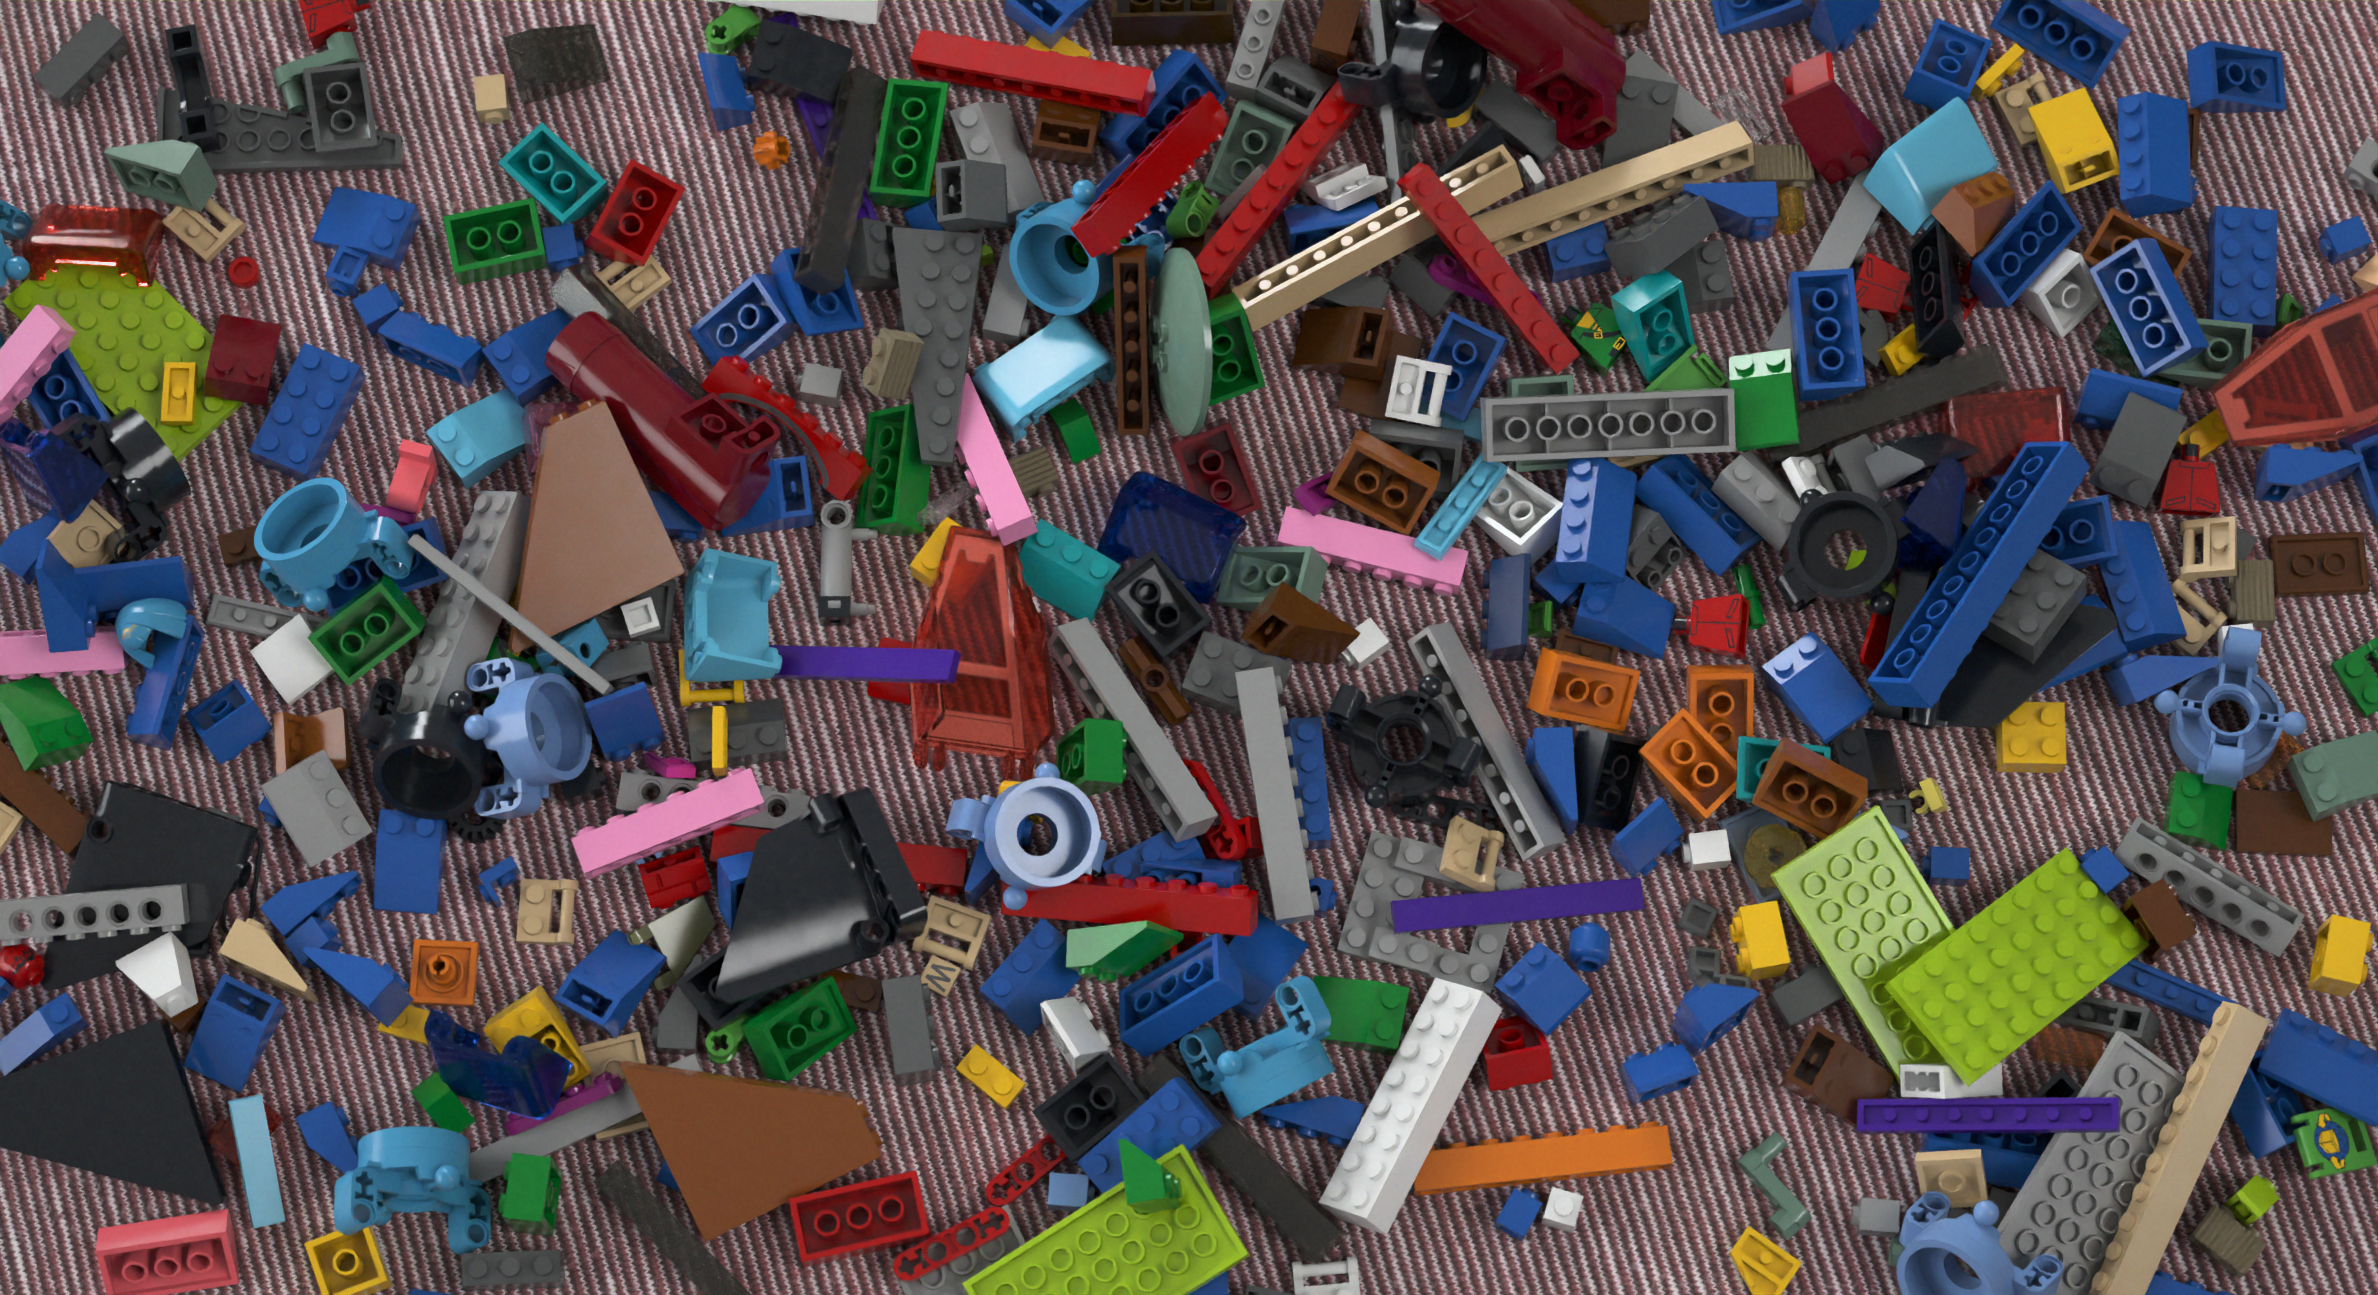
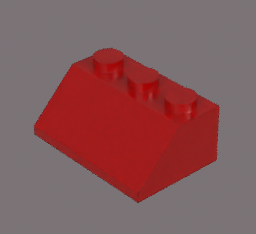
[584,158,685,267]

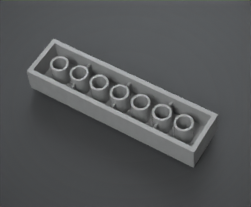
[1480,388,1736,462]
[397,491,531,714]

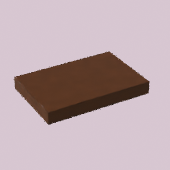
[1337,331,1424,422]
[2268,532,2370,598]
[2234,789,2332,858]

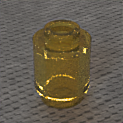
[1775,187,1805,235]

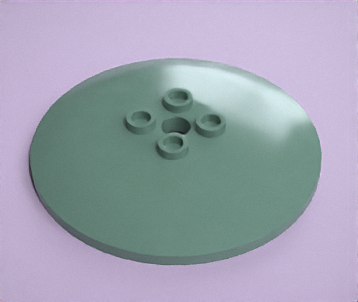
[1149,248,1213,436]

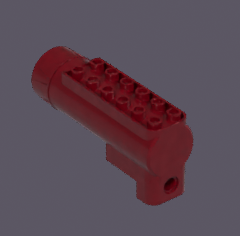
[1417,0,1626,150]
[545,311,780,531]

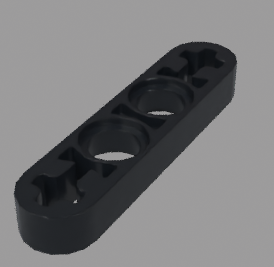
[1391,795,1509,838]

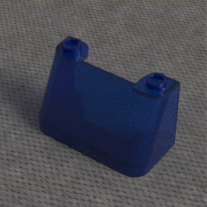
[0,417,110,524]
[1898,457,1967,572]
[1096,471,1247,605]
[424,1008,573,1120]

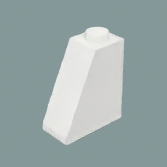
[115,931,199,1017]
[1900,1063,2003,1099]

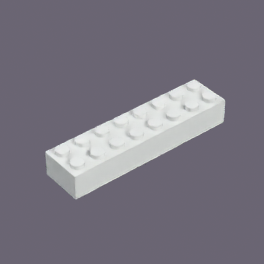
[1319,978,1502,1235]

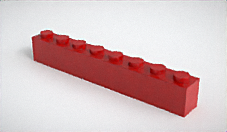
[910,29,1156,118]
[1070,91,1231,258]
[1396,162,1581,374]
[710,825,969,897]
[1001,873,1258,936]

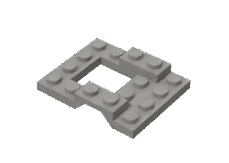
[1337,831,1525,996]

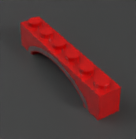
[700,355,872,501]

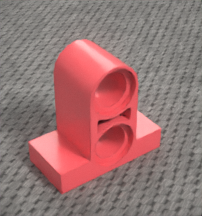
[386,439,439,514]

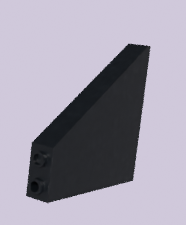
[0,1019,230,1205]

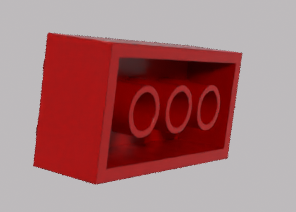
[789,1170,931,1268]

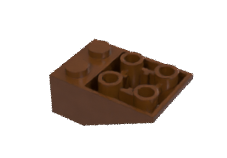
[1031,99,1103,167]
[1292,306,1395,381]
[1241,581,1360,665]
[1780,1023,1896,1128]

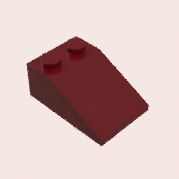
[1781,79,1885,185]
[204,314,282,406]
[1168,417,1262,531]

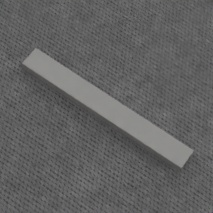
[407,534,615,696]
[470,1053,704,1185]

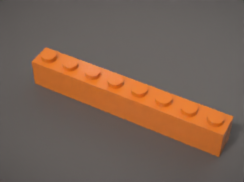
[1412,1121,1673,1197]

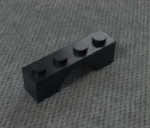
[165,24,221,153]

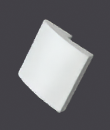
[1301,161,1388,211]
[250,613,335,705]

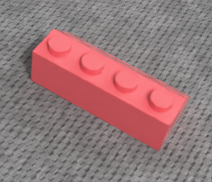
[95,1209,239,1295]

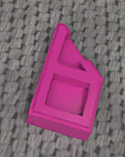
[644,752,696,778]

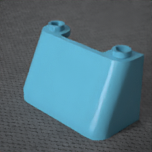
[1862,97,1999,236]
[972,314,1116,444]
[684,548,782,683]

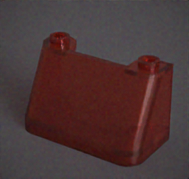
[21,203,165,287]
[1936,387,2071,492]

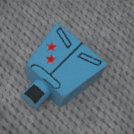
[536,617,609,678]

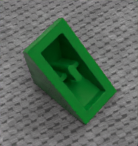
[1047,398,1102,465]
[411,1072,476,1134]

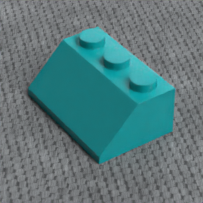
[498,122,609,225]
[1009,519,1121,623]

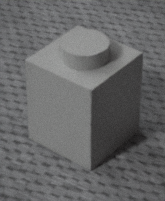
[796,363,844,408]
[1851,1197,1900,1238]

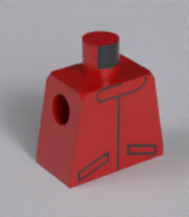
[298,0,371,49]
[1855,253,1913,323]
[2155,444,2220,518]
[1674,594,1750,660]

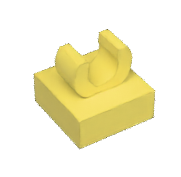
[1909,777,1949,815]

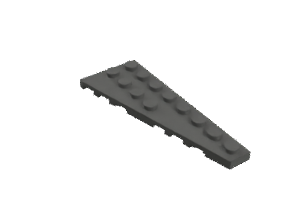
[1367,0,1418,205]
[157,87,403,174]
[892,227,984,467]

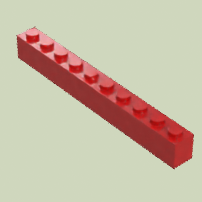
[1195,58,1365,301]

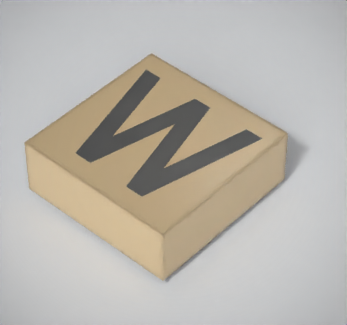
[921,955,961,999]

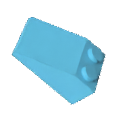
[426,388,542,490]

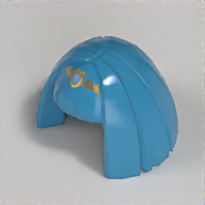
[115,598,187,669]

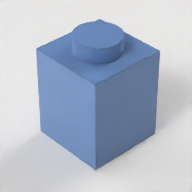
[1048,1172,1095,1211]

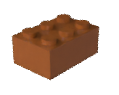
[1325,428,1441,536]

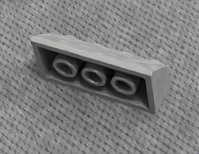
[949,102,1045,232]

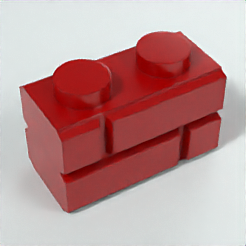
[638,846,712,909]

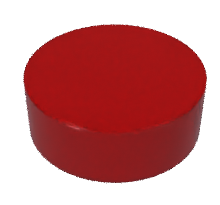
[228,256,260,289]

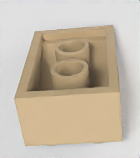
[219,918,318,1005]

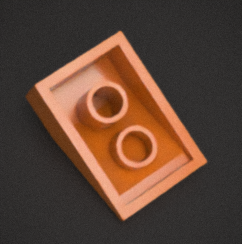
[1526,647,1641,732]
[1686,664,1754,762]
[1638,708,1737,825]

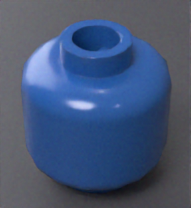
[1568,922,1611,972]

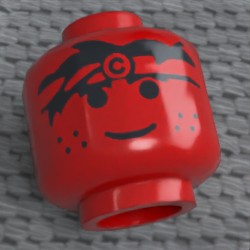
[0,942,45,990]

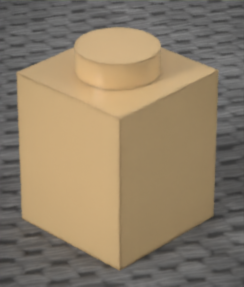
[474,74,511,124]

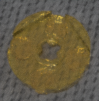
[1743,824,1807,889]

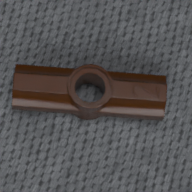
[1116,636,1193,728]

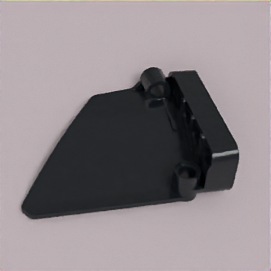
[1873,566,2118,729]
[40,780,259,991]
[715,787,928,1004]

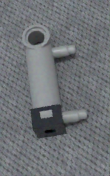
[818,500,878,626]

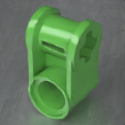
[705,4,761,55]
[1166,180,1220,239]
[706,1013,754,1065]

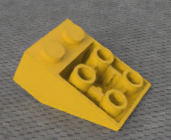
[2027,87,2120,194]
[483,985,592,1102]

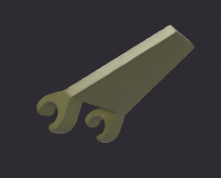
[627,895,716,990]

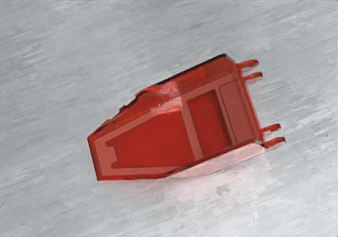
[2209,288,2378,447]
[908,525,1056,782]

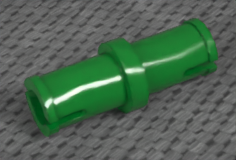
[1731,564,1767,630]

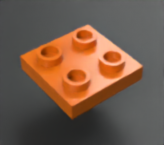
[409,939,480,1007]

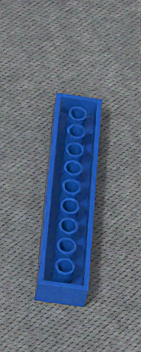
[1867,442,2090,708]

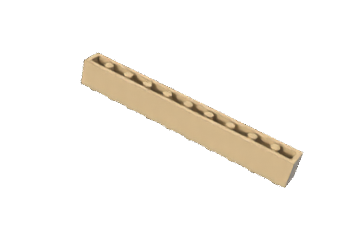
[1471,120,1755,257]
[1231,144,1524,332]
[2088,1001,2269,1295]

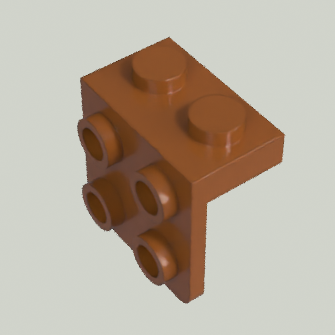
[273,707,350,775]

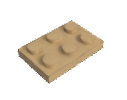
[579,1032,650,1142]

